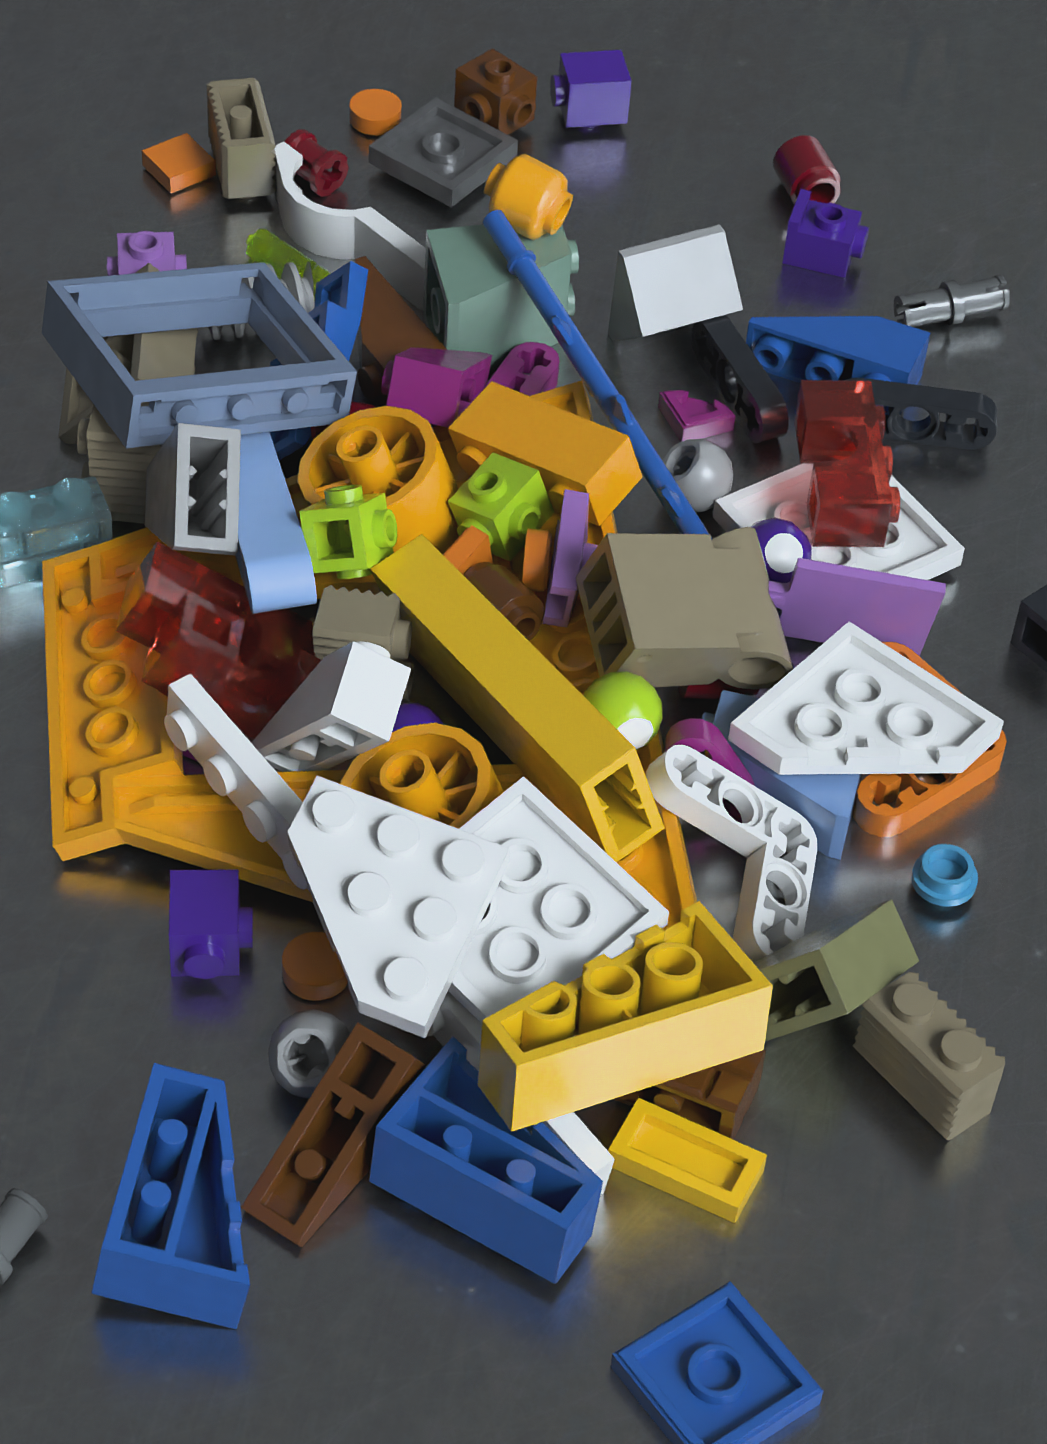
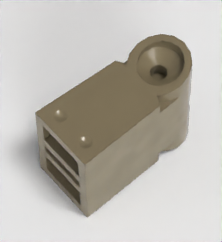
[576,527,793,690]

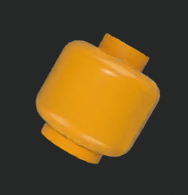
[484,154,573,240]

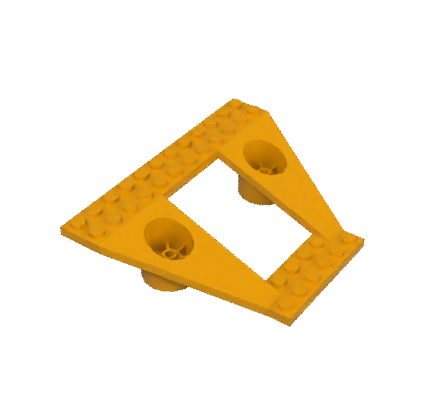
[42,380,697,930]

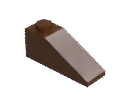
[355,256,447,407]
[241,1022,427,1247]

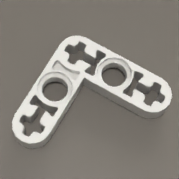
[646,745,817,963]

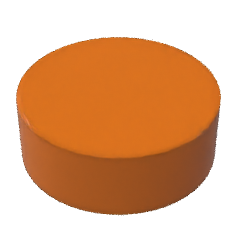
[349,89,402,136]
[522,528,552,592]
[282,932,348,1001]

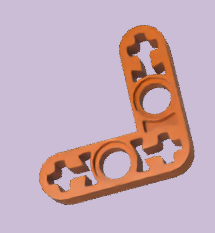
[853,642,1007,837]

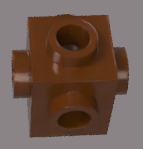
[454,48,537,135]

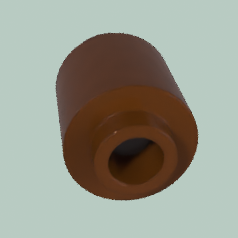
[464,562,545,641]

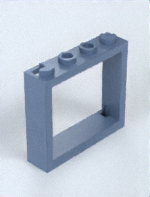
[42,262,357,449]

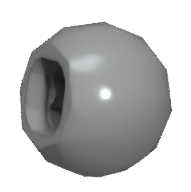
[662,438,733,512]
[268,1009,350,1099]

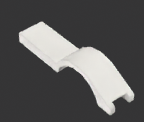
[274,141,426,312]

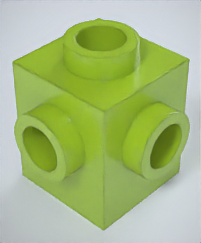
[448,452,554,561]
[299,485,397,579]

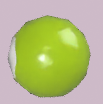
[583,671,662,750]

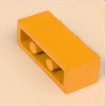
[448,381,642,526]

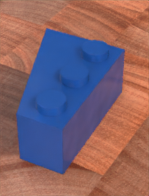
[369,1036,603,1284]

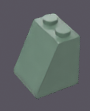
[423,225,579,375]

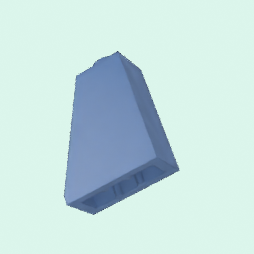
[702,690,862,860]

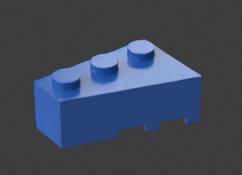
[91,1063,250,1330]

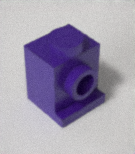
[782,189,869,278]

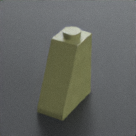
[754,899,919,1041]

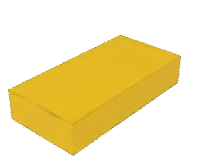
[608,1097,767,1224]

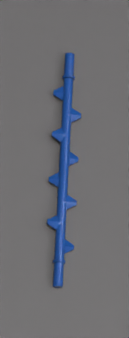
[483,210,795,669]

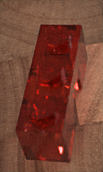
[794,380,900,547]
[115,542,316,712]
[141,590,321,739]

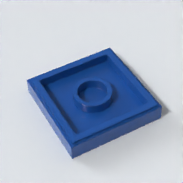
[610,1281,823,1444]

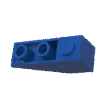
[746,316,931,416]

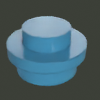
[911,844,978,907]

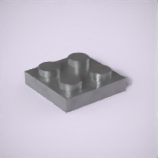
[368,97,518,207]

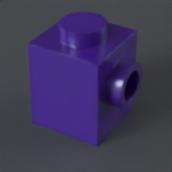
[550,50,632,128]
[169,869,253,979]

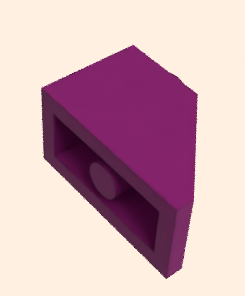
[381,347,492,428]

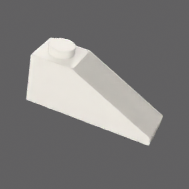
[252,641,411,772]

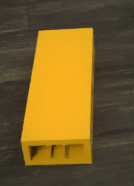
[371,534,665,863]

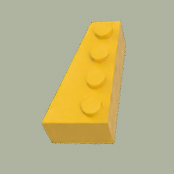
[478,901,773,1132]

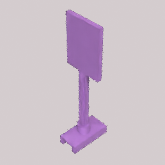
[543,489,946,656]

